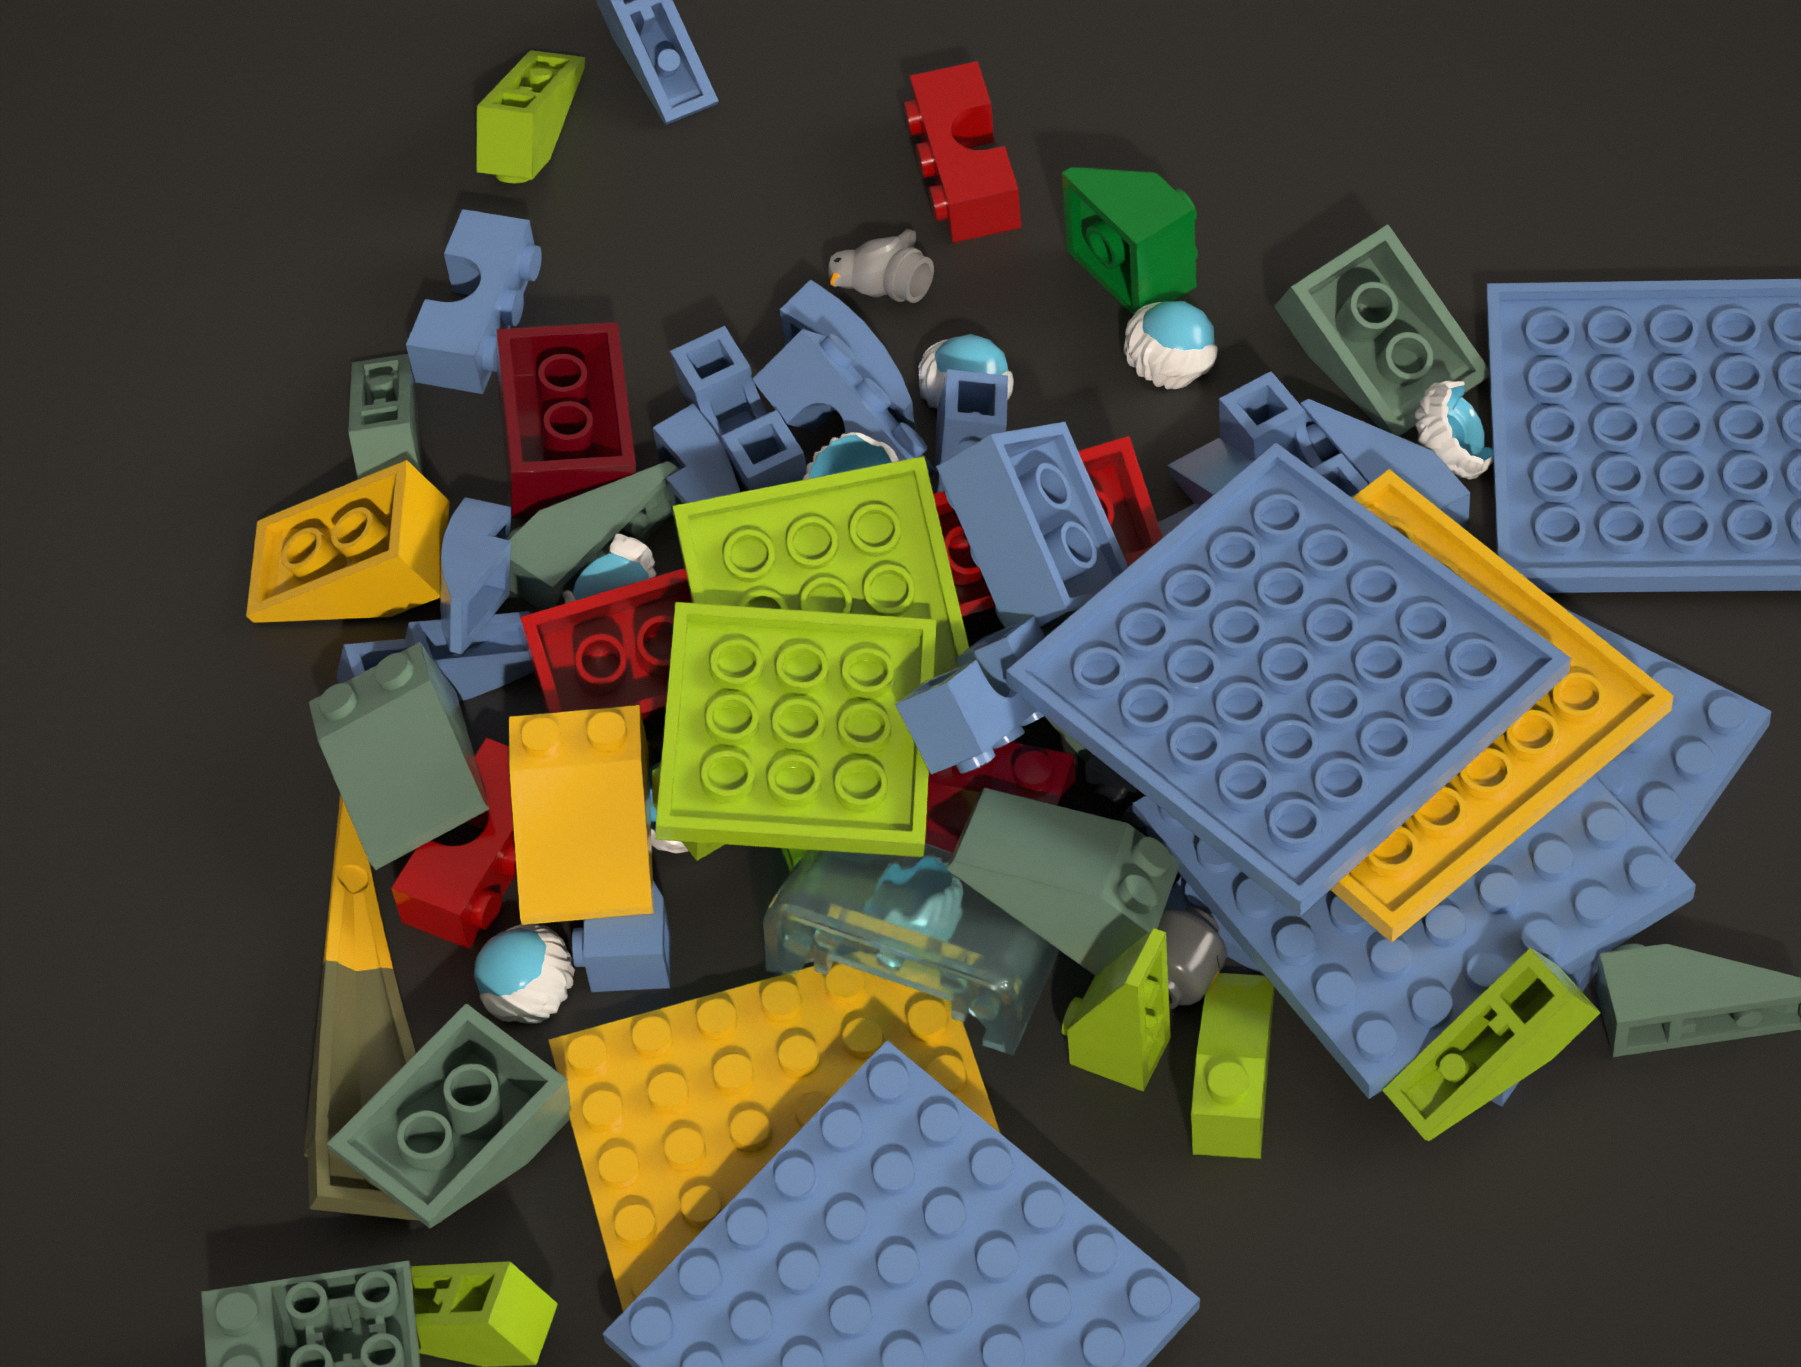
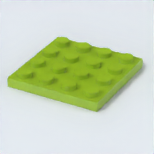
[673,456,969,677]
[656,602,937,857]

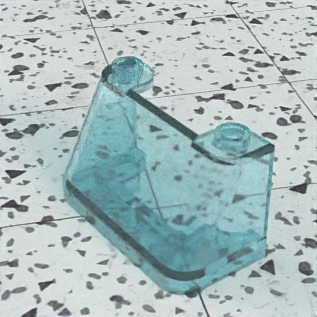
[763,844,1060,1056]

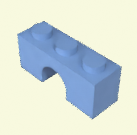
[406,209,542,394]
[670,326,807,492]
[752,329,936,478]
[1219,371,1369,498]
[895,616,1045,775]

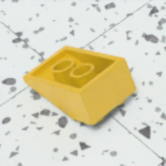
[246,460,450,623]
[509,705,654,925]

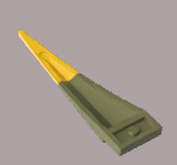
[304,794,443,1223]

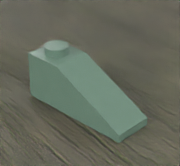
[348,354,423,480]
[506,461,678,611]
[1596,944,1801,1057]

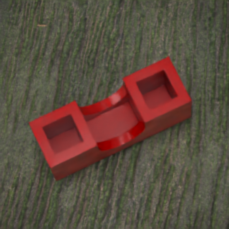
[903,61,1021,243]
[391,738,517,949]

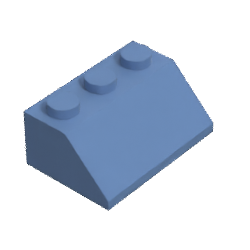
[936,422,1128,630]

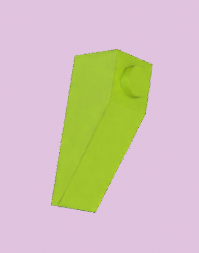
[477,50,585,183]
[1062,928,1171,1092]
[1382,948,1601,1141]
[1191,973,1274,1159]
[411,1261,558,1367]

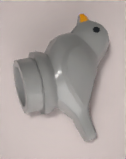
[828,229,934,303]

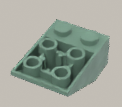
[201,1260,421,1367]

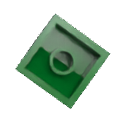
[1062,167,1198,316]

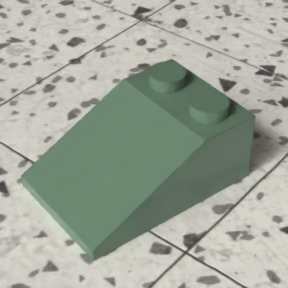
[1274,224,1489,437]
[309,642,489,870]
[946,788,1180,976]
[327,1004,571,1228]

